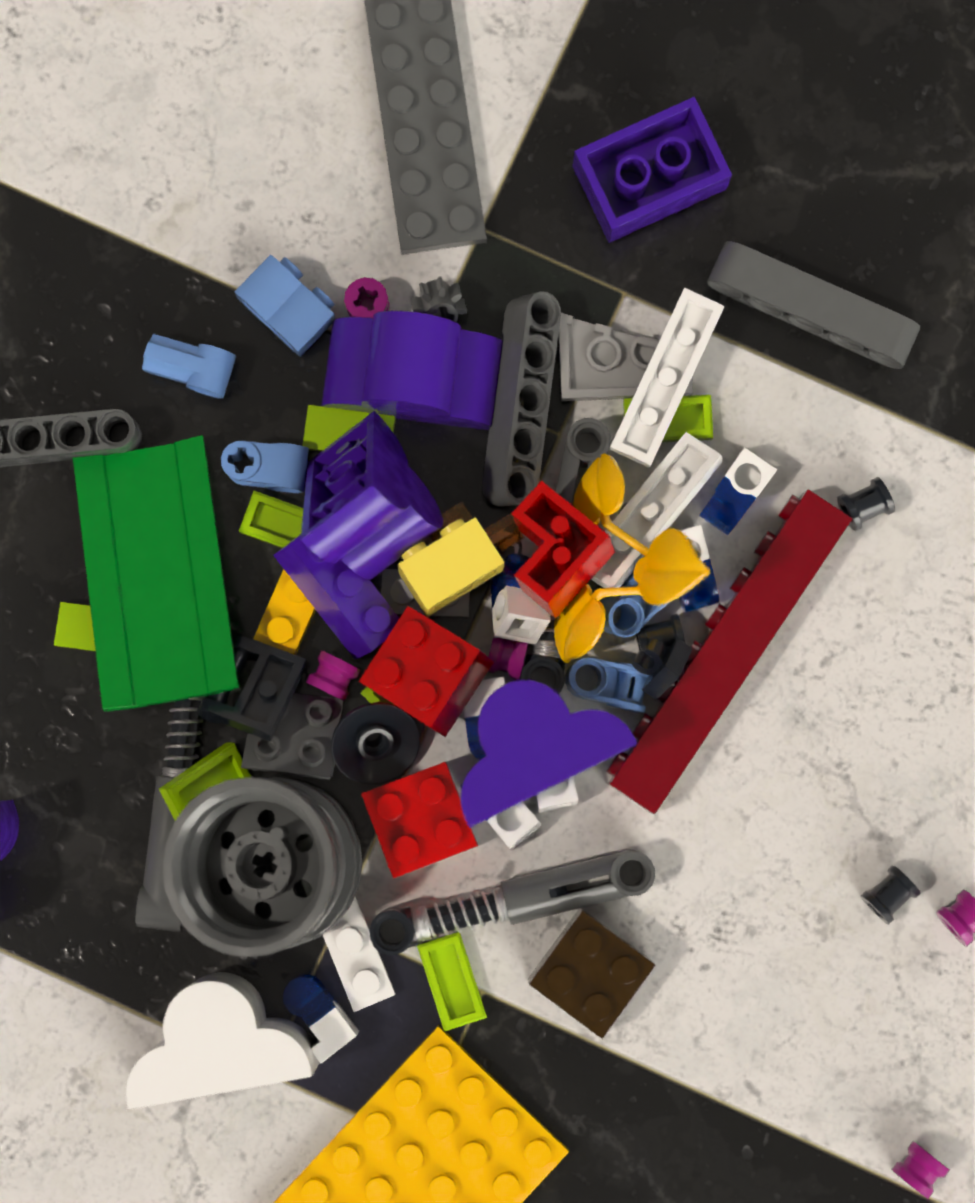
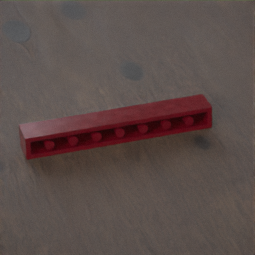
[606,489,852,815]

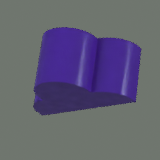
[321,311,503,430]
[301,410,443,580]
[461,680,638,828]

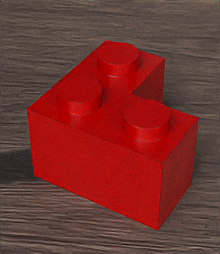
[511,480,615,619]

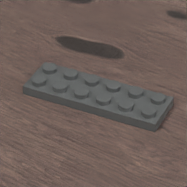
[364,0,487,255]

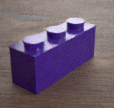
[273,534,399,659]

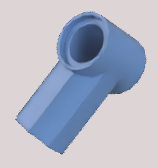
[142,334,236,398]

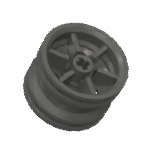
[163,777,362,957]

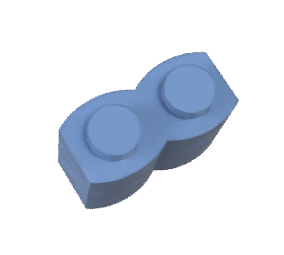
[234,254,336,357]

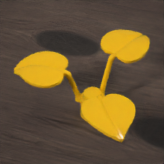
[554,453,710,664]

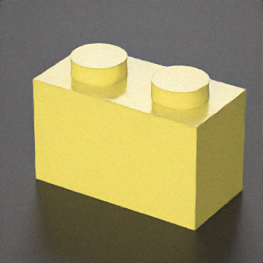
[398,517,505,618]

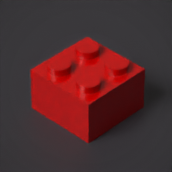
[359,606,494,737]
[361,761,478,879]

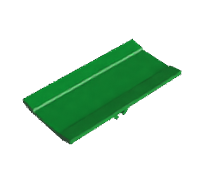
[73,435,239,712]

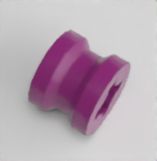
[344,277,390,318]
[488,636,528,680]
[306,651,361,701]
[936,889,975,947]
[891,1141,950,1199]

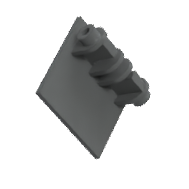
[241,693,344,780]

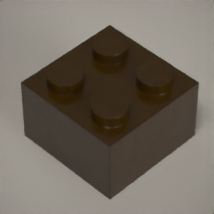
[528,908,656,1039]

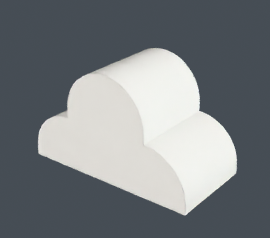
[126,972,319,1110]

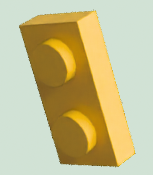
[253,569,315,655]

